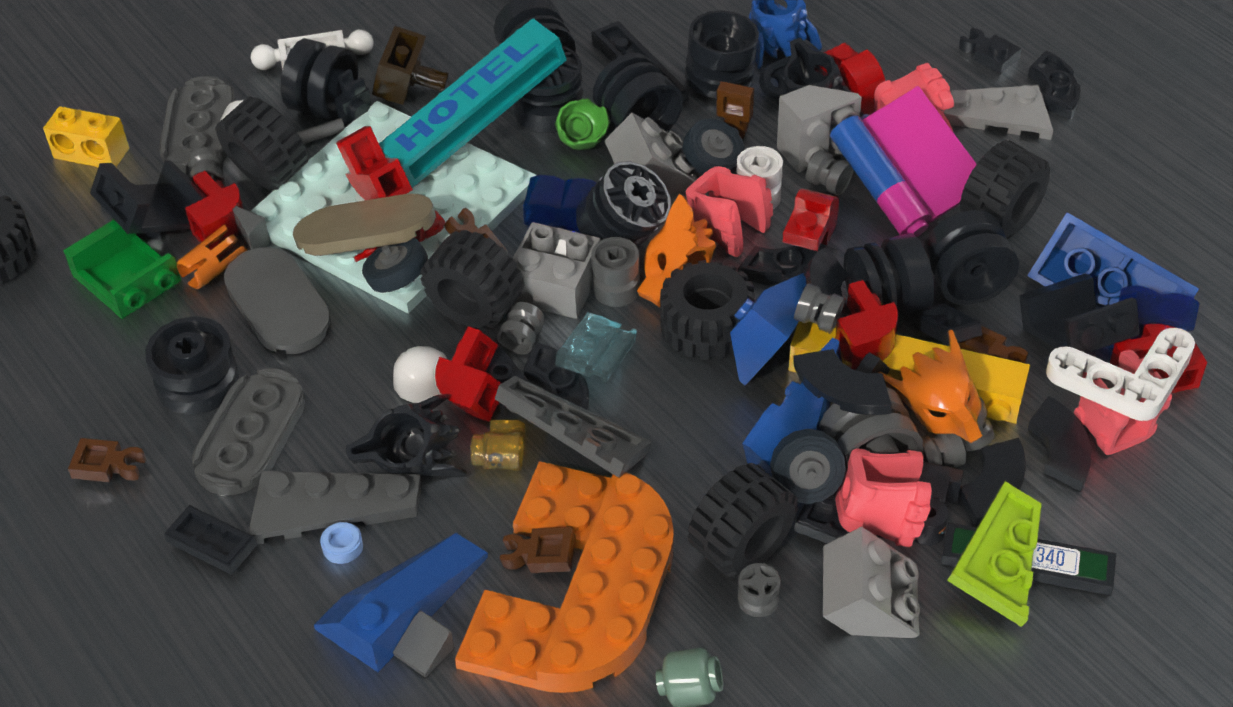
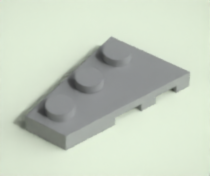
[942,85,1053,140]

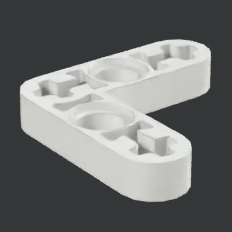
[1046,328,1195,421]

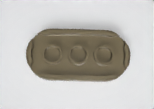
[293,194,436,256]

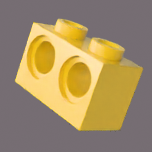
[43,106,129,167]

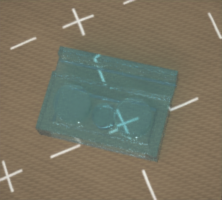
[555,312,637,383]

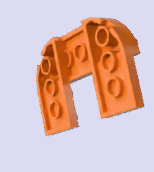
[455,461,674,693]

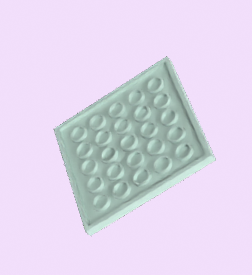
[250,101,539,314]

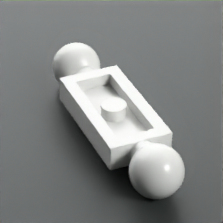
[251,30,374,70]

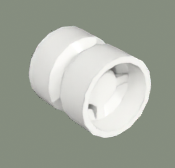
[736,146,783,209]

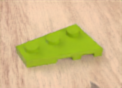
[947,481,1042,627]

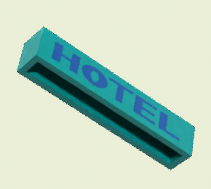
[379,18,567,188]

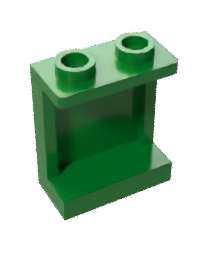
[63,219,182,319]

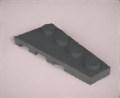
[494,376,652,478]
[248,471,422,544]

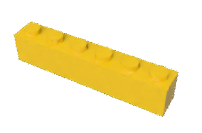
[788,321,1030,424]

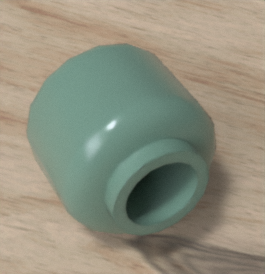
[655,647,723,707]

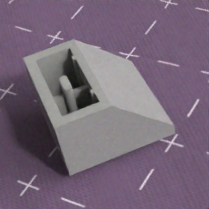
[777,85,862,173]
[604,113,698,194]
[513,222,601,319]
[823,527,920,638]

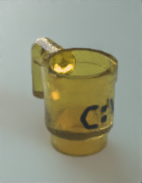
[471,420,526,471]

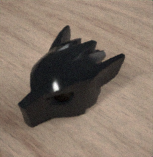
[784,38,864,117]
[346,394,467,477]

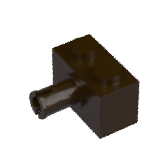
[372,26,449,105]

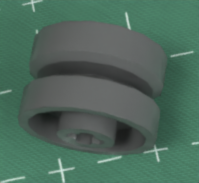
[819,388,923,476]

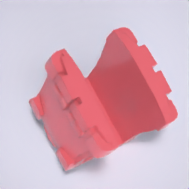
[874,63,954,131]
[686,166,773,257]
[1074,350,1172,455]
[835,449,932,548]

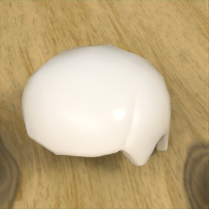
[393,346,447,403]

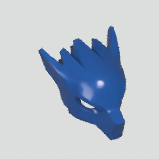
[749,0,822,68]

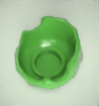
[555,98,610,150]

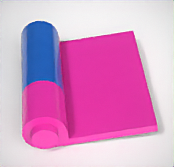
[830,86,976,237]

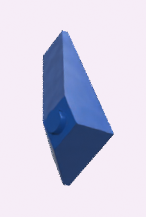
[1027,212,1199,321]
[730,273,806,385]
[742,338,842,476]
[314,533,488,672]

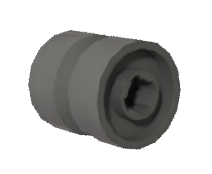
[591,237,640,307]

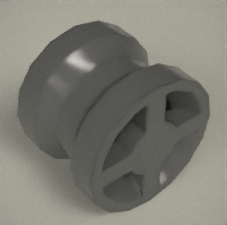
[738,563,781,617]

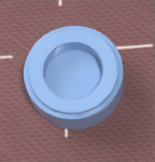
[320,522,363,564]

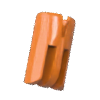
[177,225,247,289]

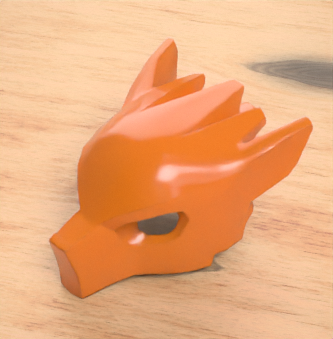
[637,194,716,308]
[878,330,982,443]

